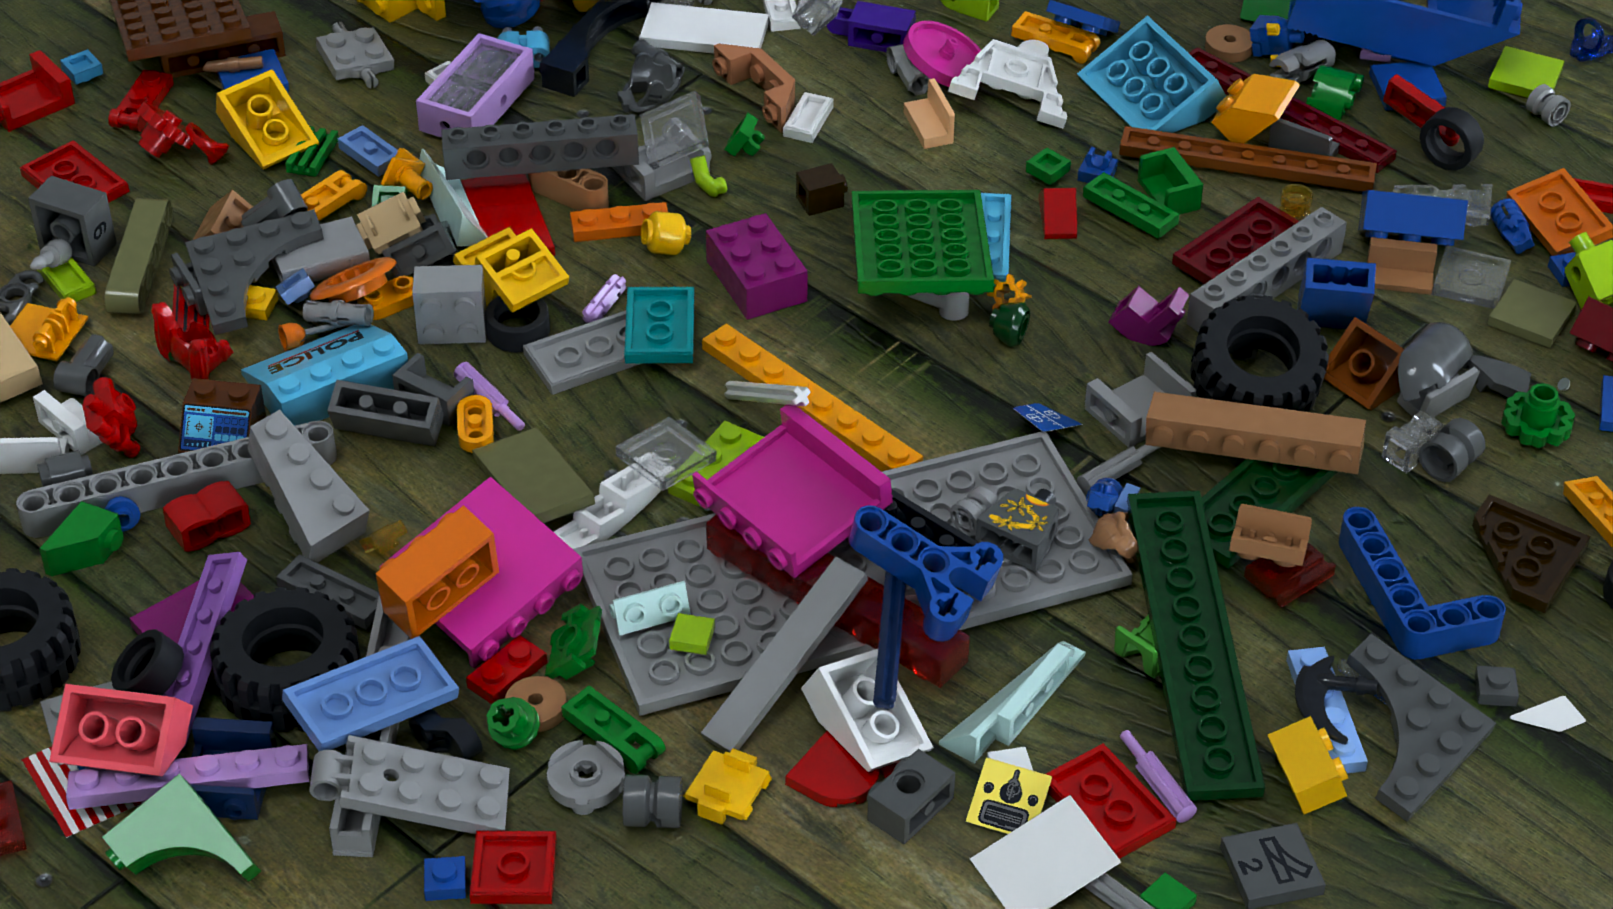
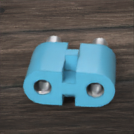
[497,26,550,68]

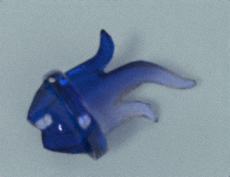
[1570,17,1613,62]

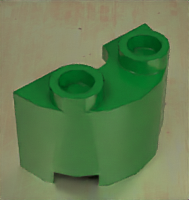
[1306,65,1364,120]

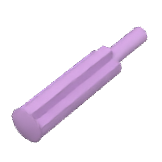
[454,362,525,431]
[1120,730,1197,823]

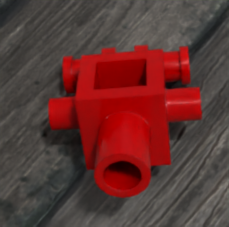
[82,377,141,458]

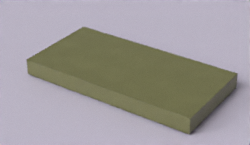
[472,427,595,523]

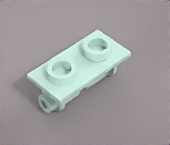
[609,581,691,635]

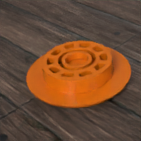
[310,257,397,303]

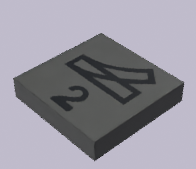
[1220,823,1326,909]

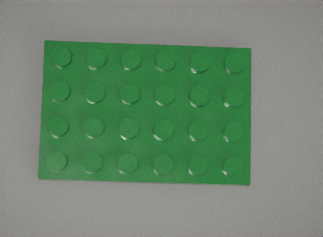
[852,190,994,296]

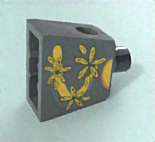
[976,489,1059,572]

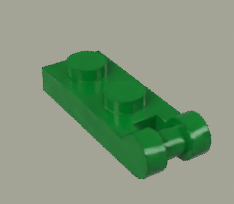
[561,685,666,774]

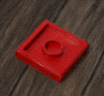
[470,831,557,904]

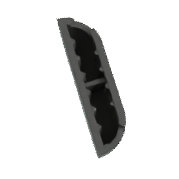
[1398,322,1473,401]

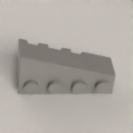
[248,409,369,563]

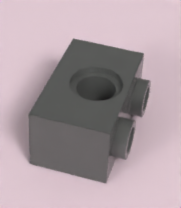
[867,749,955,844]

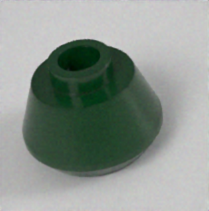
[989,302,1030,347]

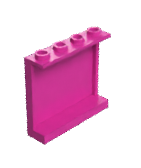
[692,405,893,578]
[379,476,583,668]

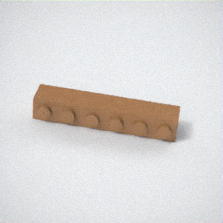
[1145,391,1366,474]

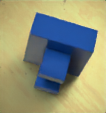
[1077,147,1118,183]

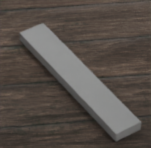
[701,557,868,753]

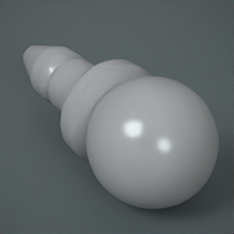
[30,239,72,270]

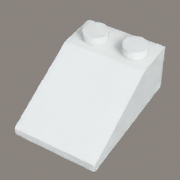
[801,649,934,772]

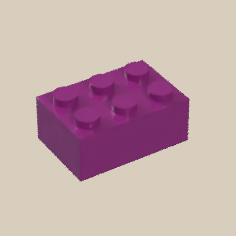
[706,213,808,320]

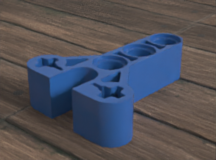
[849,505,1004,642]

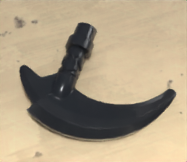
[1295,656,1378,744]

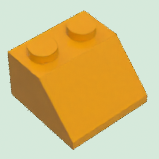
[1211,74,1300,144]

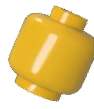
[641,211,691,255]

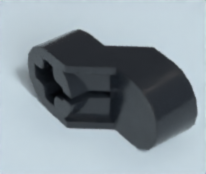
[409,709,483,760]

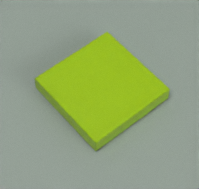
[1488,46,1565,98]

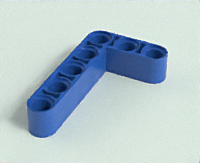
[1338,507,1506,660]

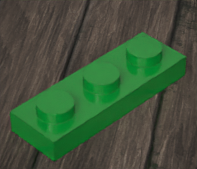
[1083,172,1180,239]

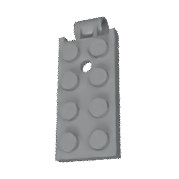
[309,735,510,834]

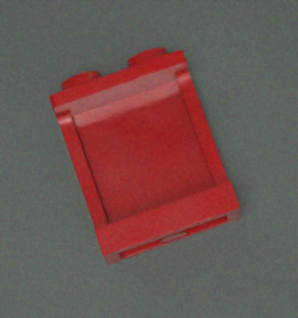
[0,50,75,132]

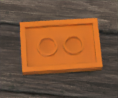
[1507,168,1613,256]

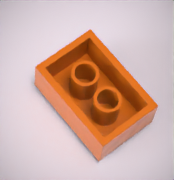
[375,505,499,639]

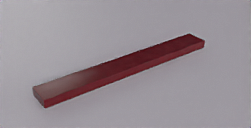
[1189,47,1397,173]

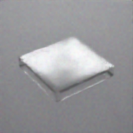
[640,91,709,170]
[1432,246,1512,309]
[616,417,717,491]

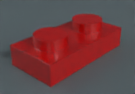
[466,635,547,704]

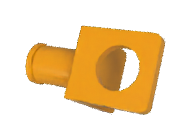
[381,148,433,200]

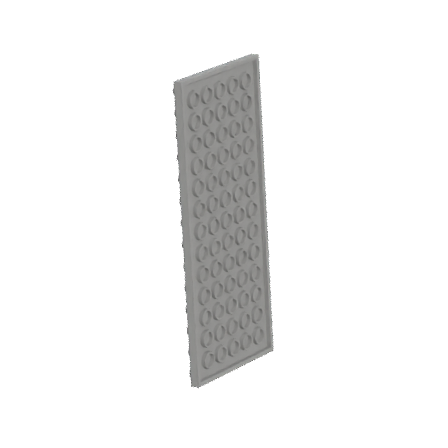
[573,431,1133,716]

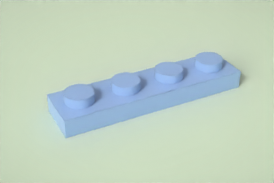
[1286,646,1368,774]

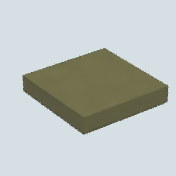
[1487,279,1577,348]

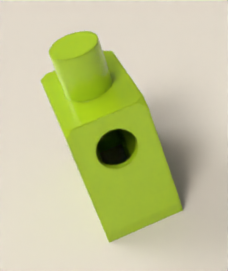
[1565,232,1613,310]

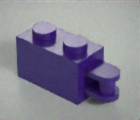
[827,1,916,52]

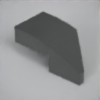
[1463,355,1531,398]

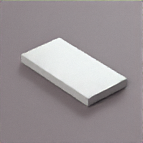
[639,2,769,54]

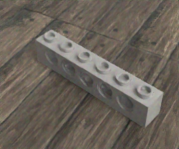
[1187,207,1347,332]

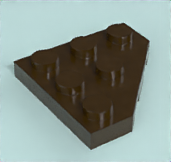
[1472,494,1591,613]

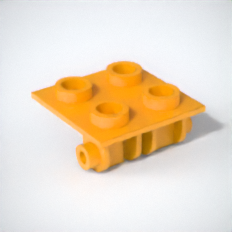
[10,297,89,362]

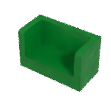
[1137,147,1204,215]

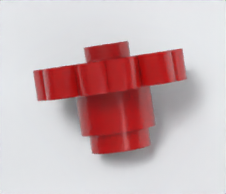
[137,101,194,158]

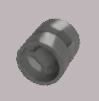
[1419,418,1486,482]
[623,774,683,828]

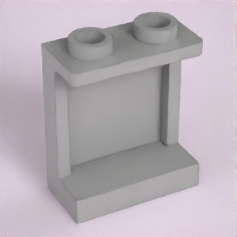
[612,118,712,201]

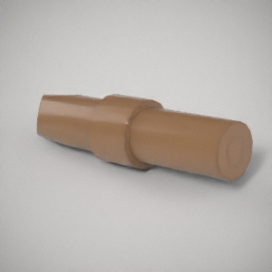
[203,56,263,73]

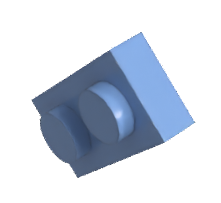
[338,125,398,177]

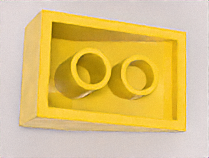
[216,69,319,170]

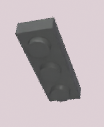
[276,554,380,630]

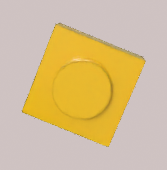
[246,285,278,321]

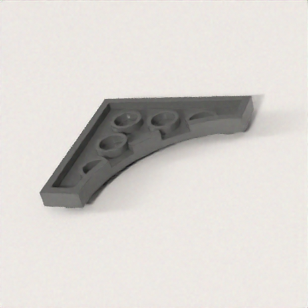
[185,209,324,335]
[1346,633,1496,822]

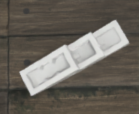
[554,455,675,549]

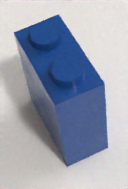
[1297,258,1376,329]

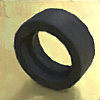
[1419,107,1484,171]
[485,296,550,353]
[111,629,184,696]

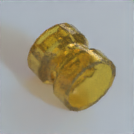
[1279,184,1314,221]

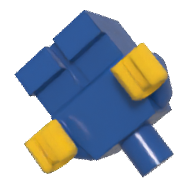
[1250,15,1305,67]

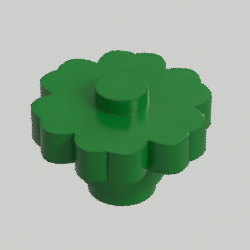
[1501,383,1575,448]

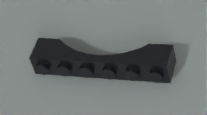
[539,0,662,97]

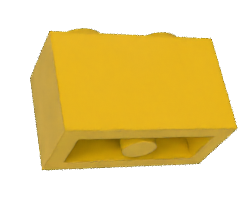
[1268,716,1349,815]

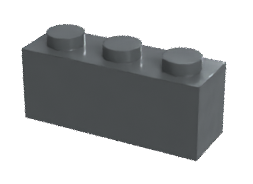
[327,380,444,447]

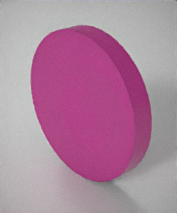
[903,21,981,87]

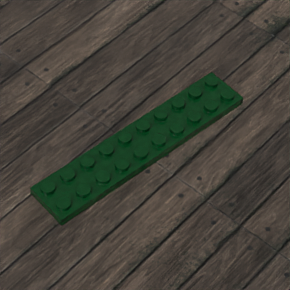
[1127,491,1265,801]

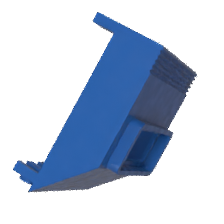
[1287,0,1523,66]

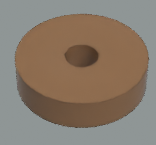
[1205,24,1253,63]
[505,676,567,732]

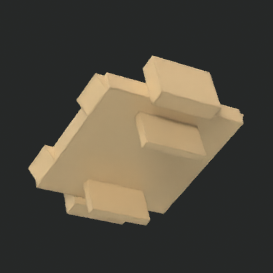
[356,192,426,255]

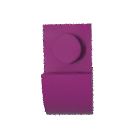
[1108,286,1189,346]

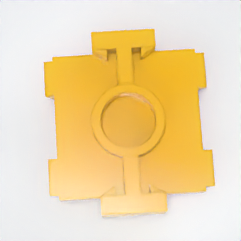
[683,748,772,825]

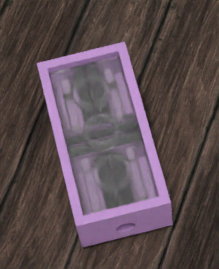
[416,33,535,138]

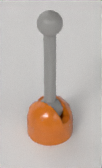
[278,323,356,351]

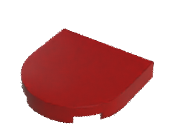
[785,731,879,807]

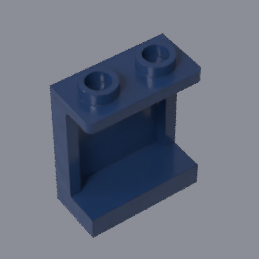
[191,717,277,820]

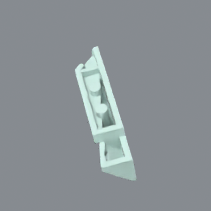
[420,149,488,246]
[939,641,1085,764]

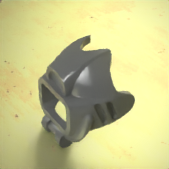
[617,52,681,113]

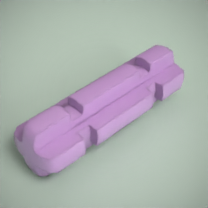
[582,274,627,323]

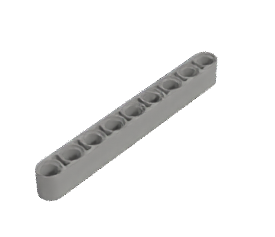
[16,421,337,538]

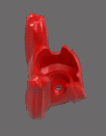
[151,302,234,380]

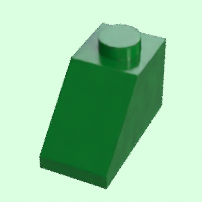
[39,501,124,576]

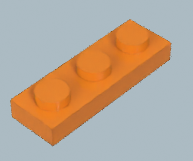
[570,202,668,242]

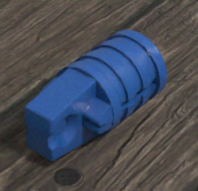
[1490,198,1535,254]
[1086,478,1123,516]

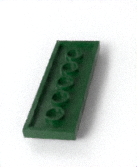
[1201,459,1337,569]

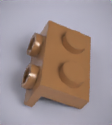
[1229,504,1312,567]

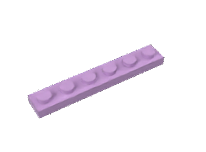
[66,744,310,810]

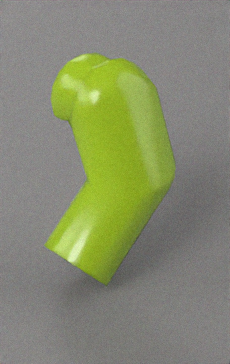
[690,155,728,197]

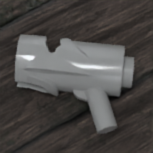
[1269,40,1336,83]

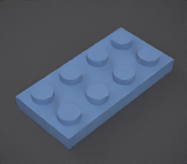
[282,636,459,751]

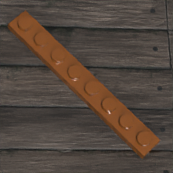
[1119,126,1377,192]

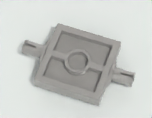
[316,22,394,89]

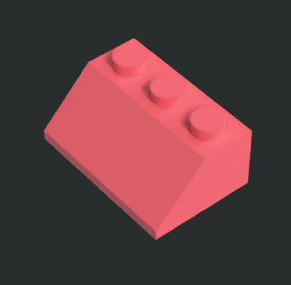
[49,684,193,777]

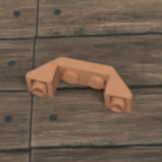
[712,43,795,133]

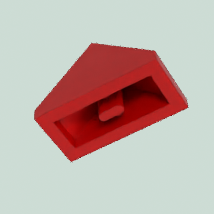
[1039,188,1077,239]

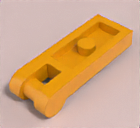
[1011,11,1101,64]
[301,170,367,221]

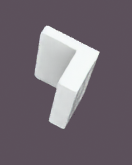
[33,390,103,455]
[0,437,70,474]

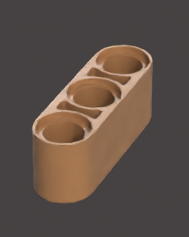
[528,168,609,211]

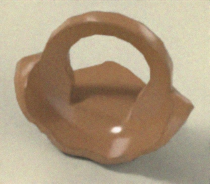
[1089,511,1137,564]

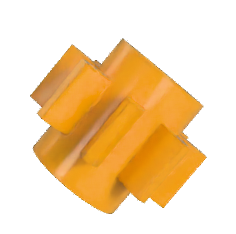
[987,274,1032,310]

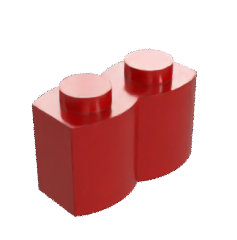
[163,481,251,552]

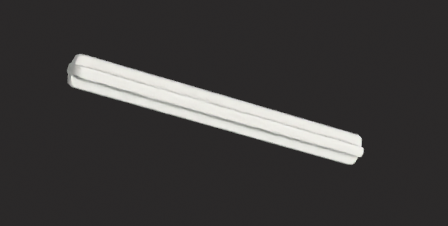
[724,381,811,407]

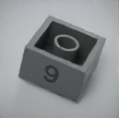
[28,176,117,267]

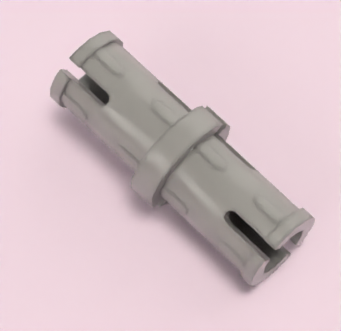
[303,299,374,327]

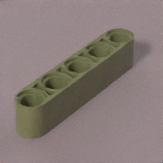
[105,198,173,314]

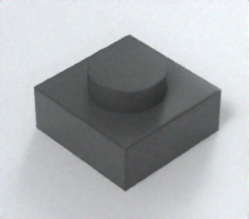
[1475,666,1519,706]

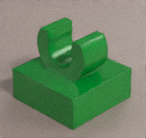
[724,113,765,157]

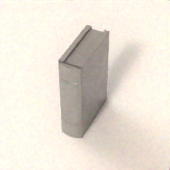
[271,216,370,282]

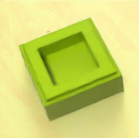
[669,613,715,655]

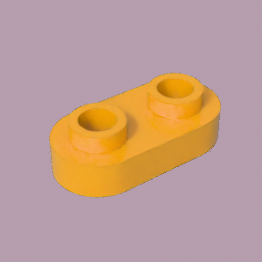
[357,275,414,320]
[457,395,494,453]

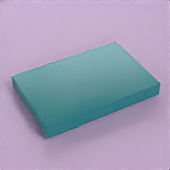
[624,287,695,364]

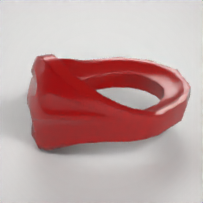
[185,122,229,165]

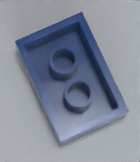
[1358,190,1468,246]

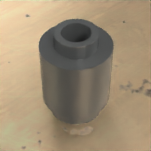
[37,450,93,487]

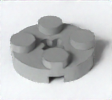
[547,740,625,815]

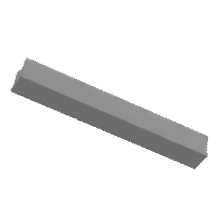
[329,596,411,857]

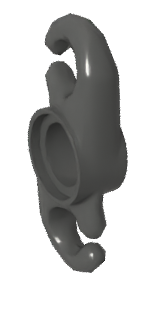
[0,270,44,325]

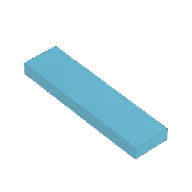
[981,193,1011,286]

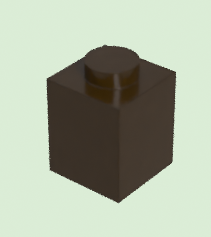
[796,163,848,216]

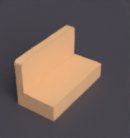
[904,78,955,149]

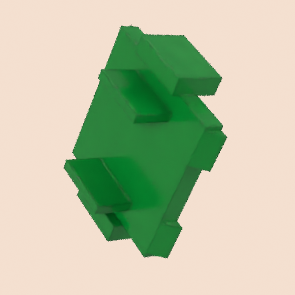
[545,603,602,680]

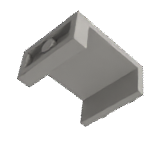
[1085,352,1196,448]

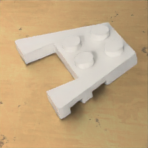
[948,39,1067,129]

